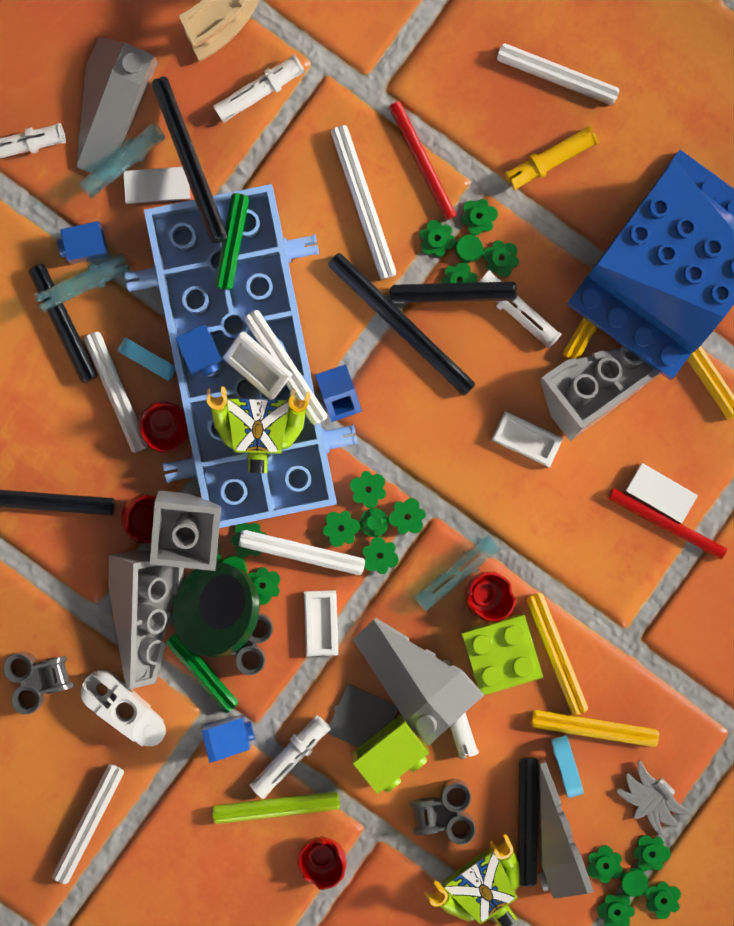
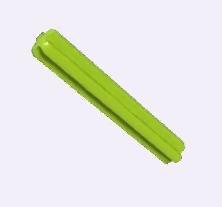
[212,791,340,824]

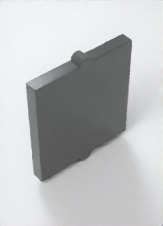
[327,684,398,747]

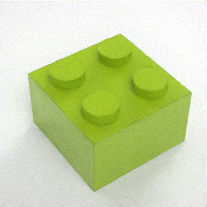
[460,613,544,695]
[351,714,429,794]

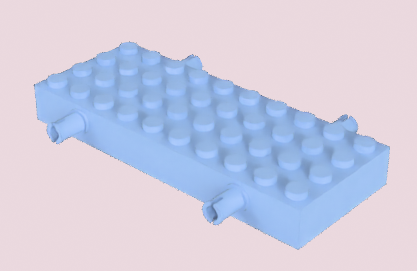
[125,184,358,528]

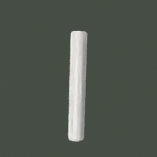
[497,43,619,105]
[244,310,327,425]
[84,332,148,453]
[239,530,365,575]
[52,764,124,884]

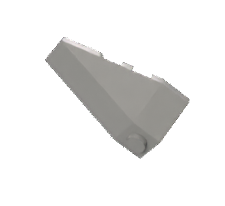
[76,37,158,180]
[540,346,660,441]
[108,551,184,689]
[353,618,484,746]
[537,758,594,899]

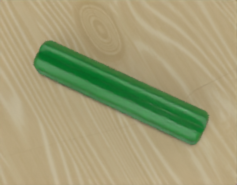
[215,193,249,290]
[166,633,238,713]

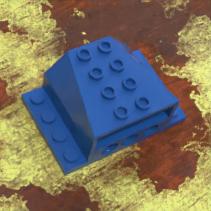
[566,149,734,381]

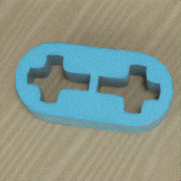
[117,337,176,382]
[551,735,584,799]

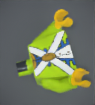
[207,387,310,473]
[424,834,520,926]

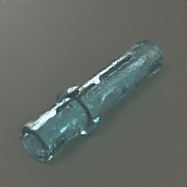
[79,122,166,199]
[34,253,130,313]
[414,534,501,612]

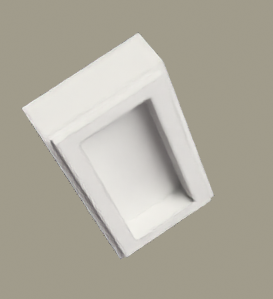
[123,167,191,205]
[222,332,293,400]
[491,411,563,468]
[625,463,698,523]
[304,590,338,656]

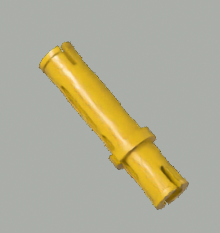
[505,126,599,191]

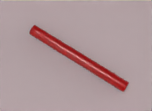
[389,101,457,221]
[608,488,728,560]

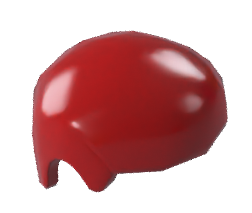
[139,401,187,453]
[121,494,156,543]
[465,572,517,622]
[297,836,347,890]

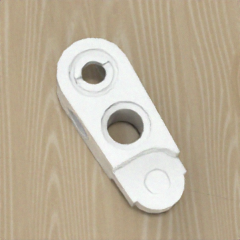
[81,670,166,747]

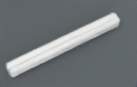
[331,125,396,280]

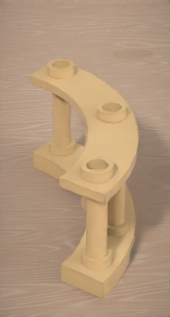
[179,0,260,62]

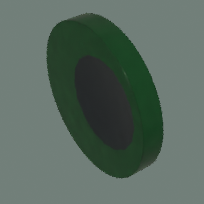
[173,562,259,658]

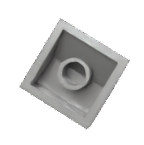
[150,491,221,571]

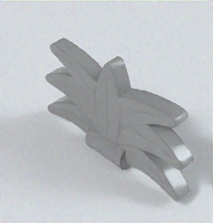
[617,761,692,836]

